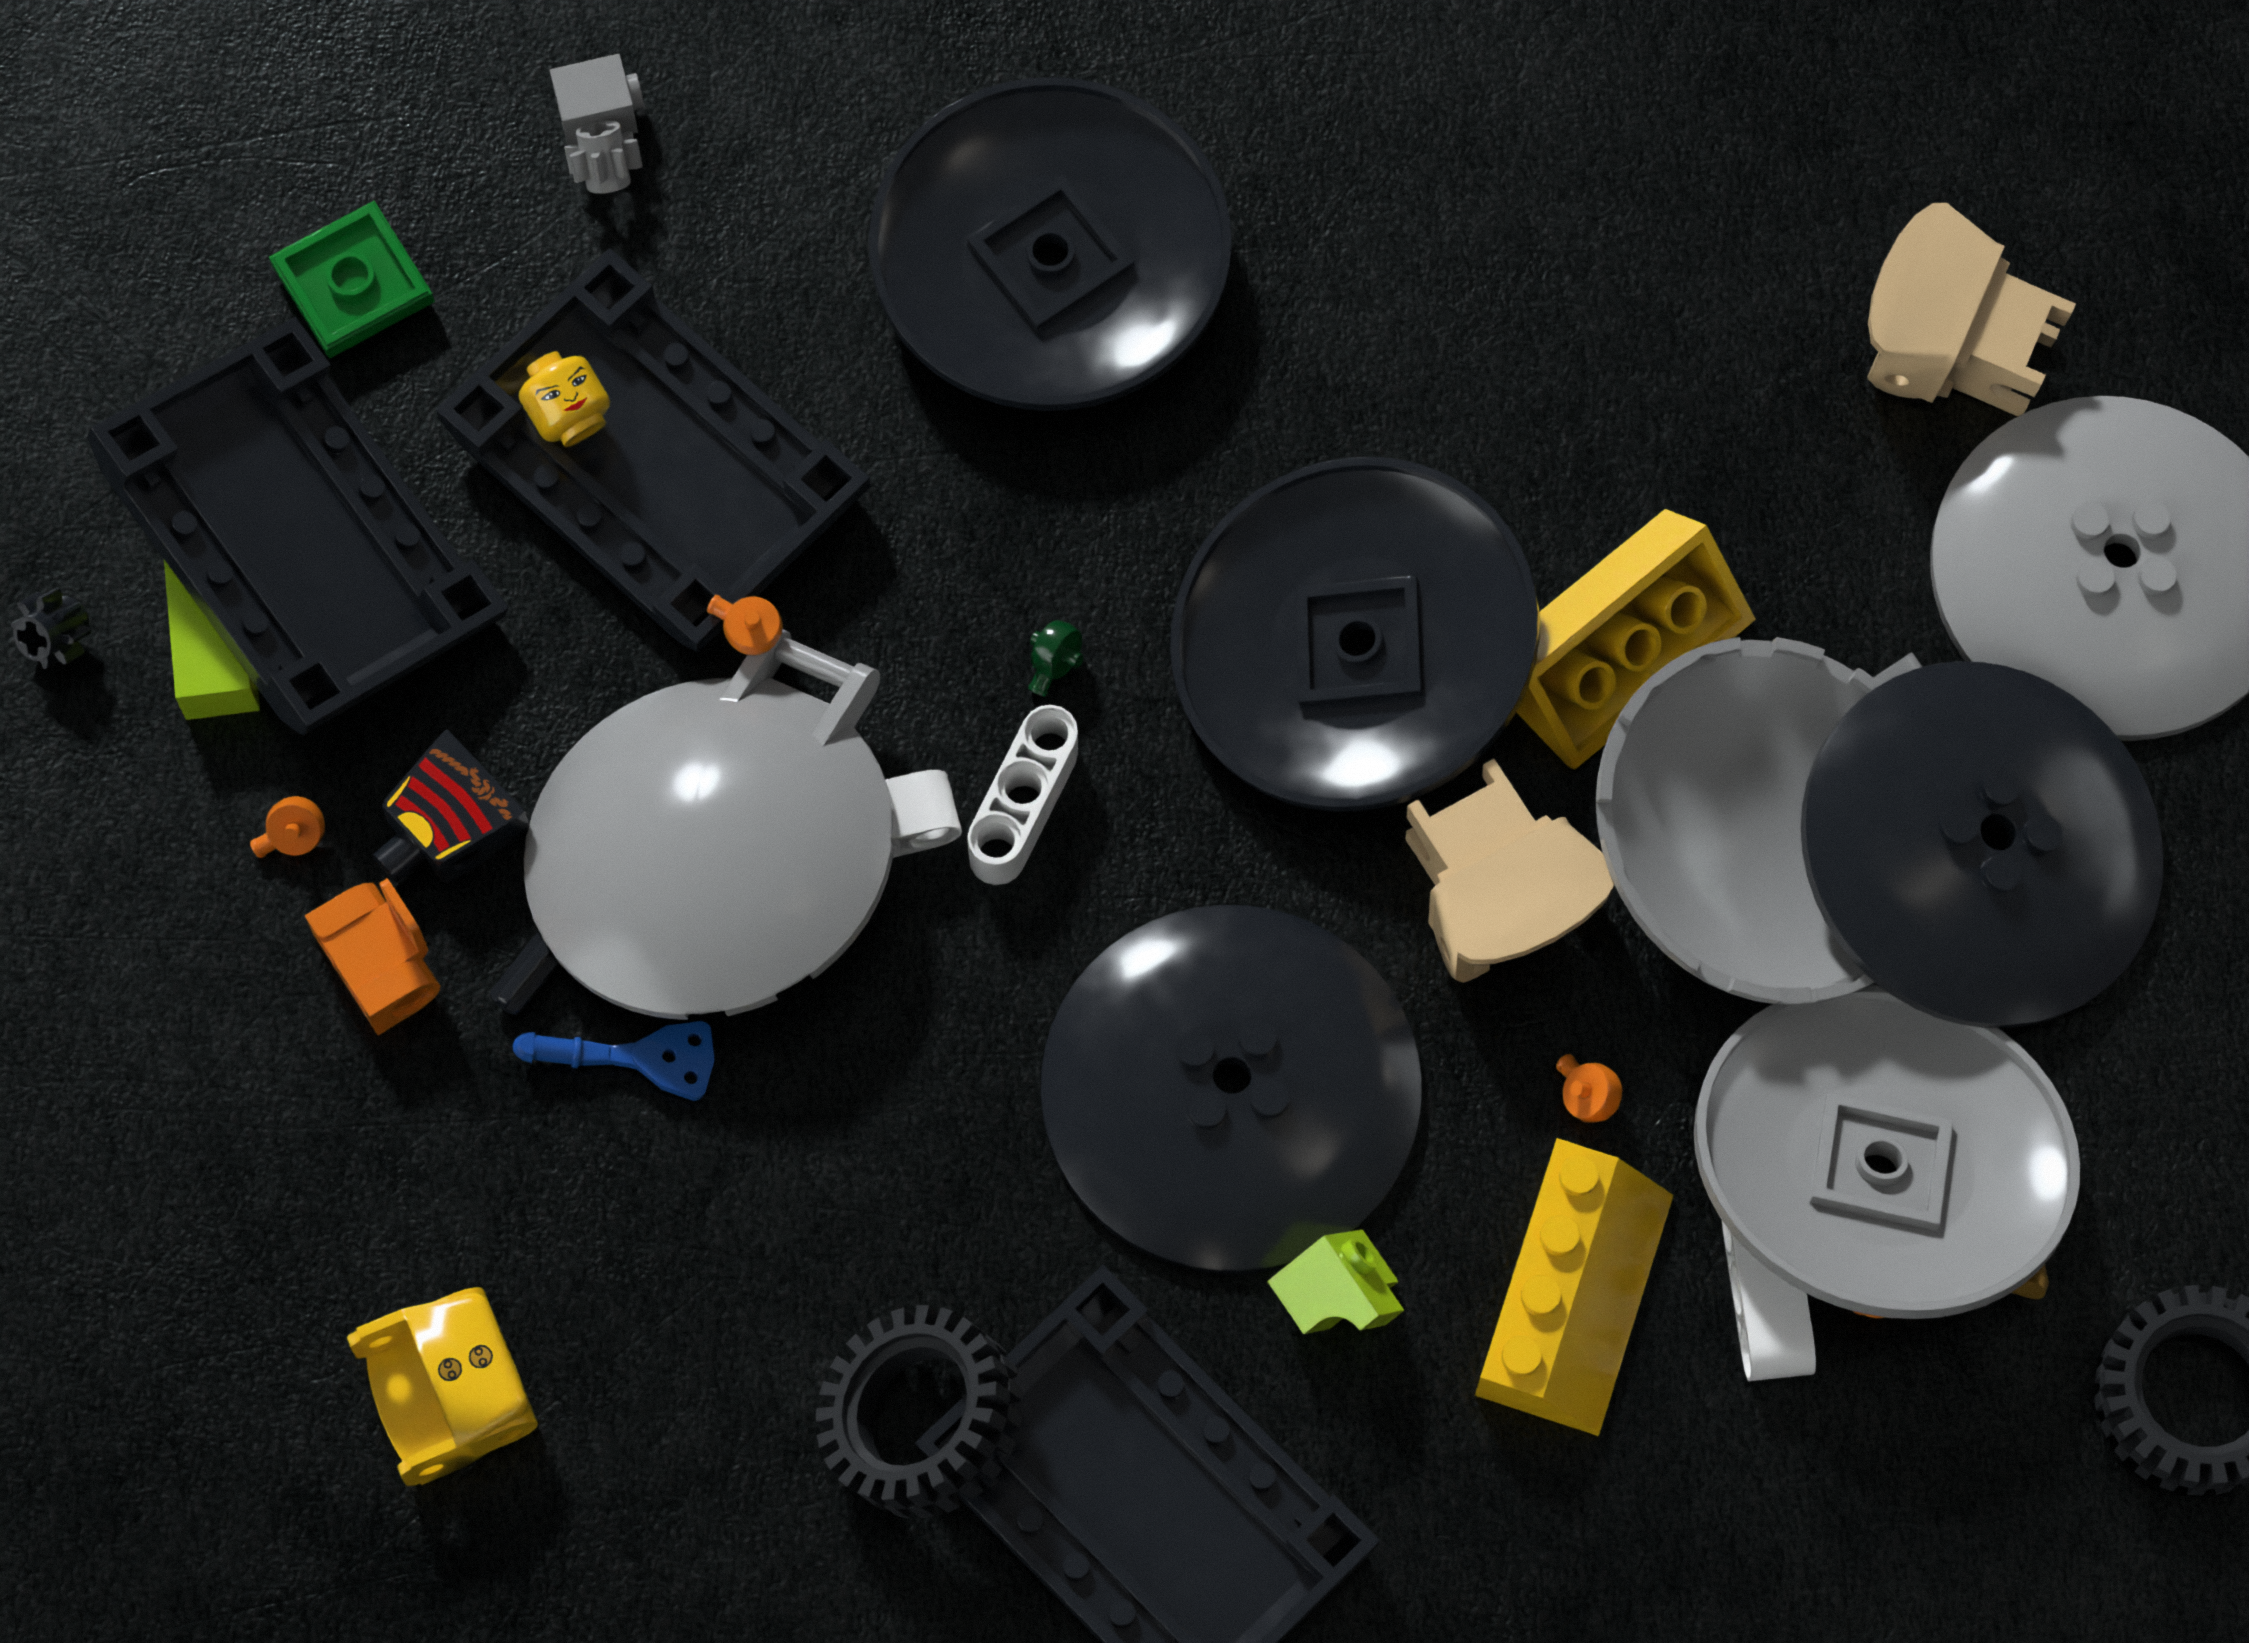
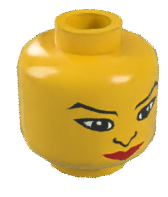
[518,351,610,447]

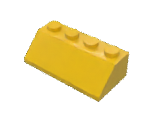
[1516,509,1756,770]
[1475,1138,1674,1436]

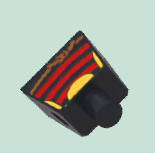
[372,729,530,884]

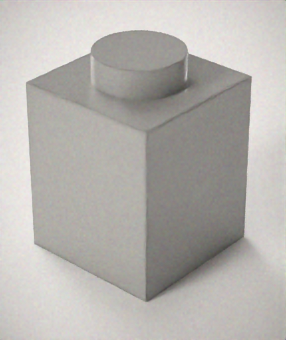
[549,54,645,145]

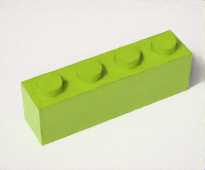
[164,560,260,720]

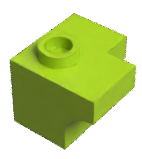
[1267,1229,1404,1334]

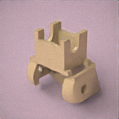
[1867,203,2076,416]
[1406,759,1615,983]

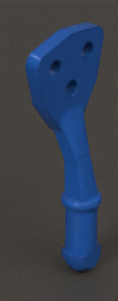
[513,1021,714,1101]

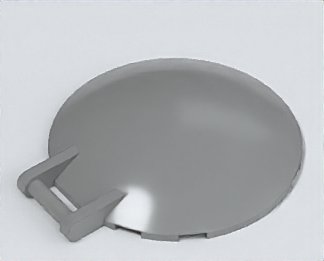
[524,629,894,1020]
[1596,637,1922,1005]

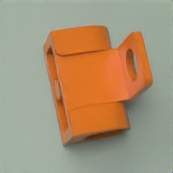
[305,878,441,1035]

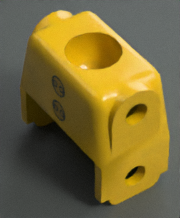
[347,1287,538,1486]

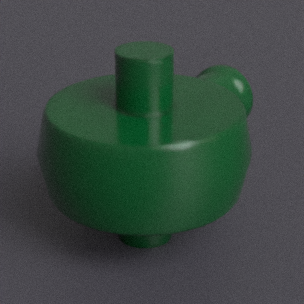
[1028,620,1084,697]

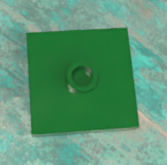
[269,200,435,359]

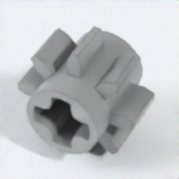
[564,120,642,193]

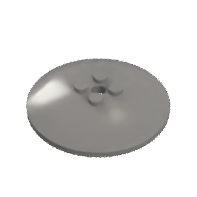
[1930,396,2249,741]
[1694,984,2080,1319]

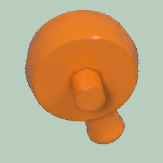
[707,595,783,656]
[250,796,325,858]
[1556,1054,1622,1123]

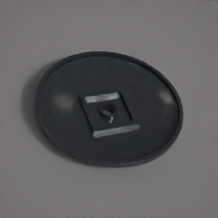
[869,77,1232,411]
[1170,457,1540,812]
[1801,661,2163,1028]
[1041,905,1422,1275]

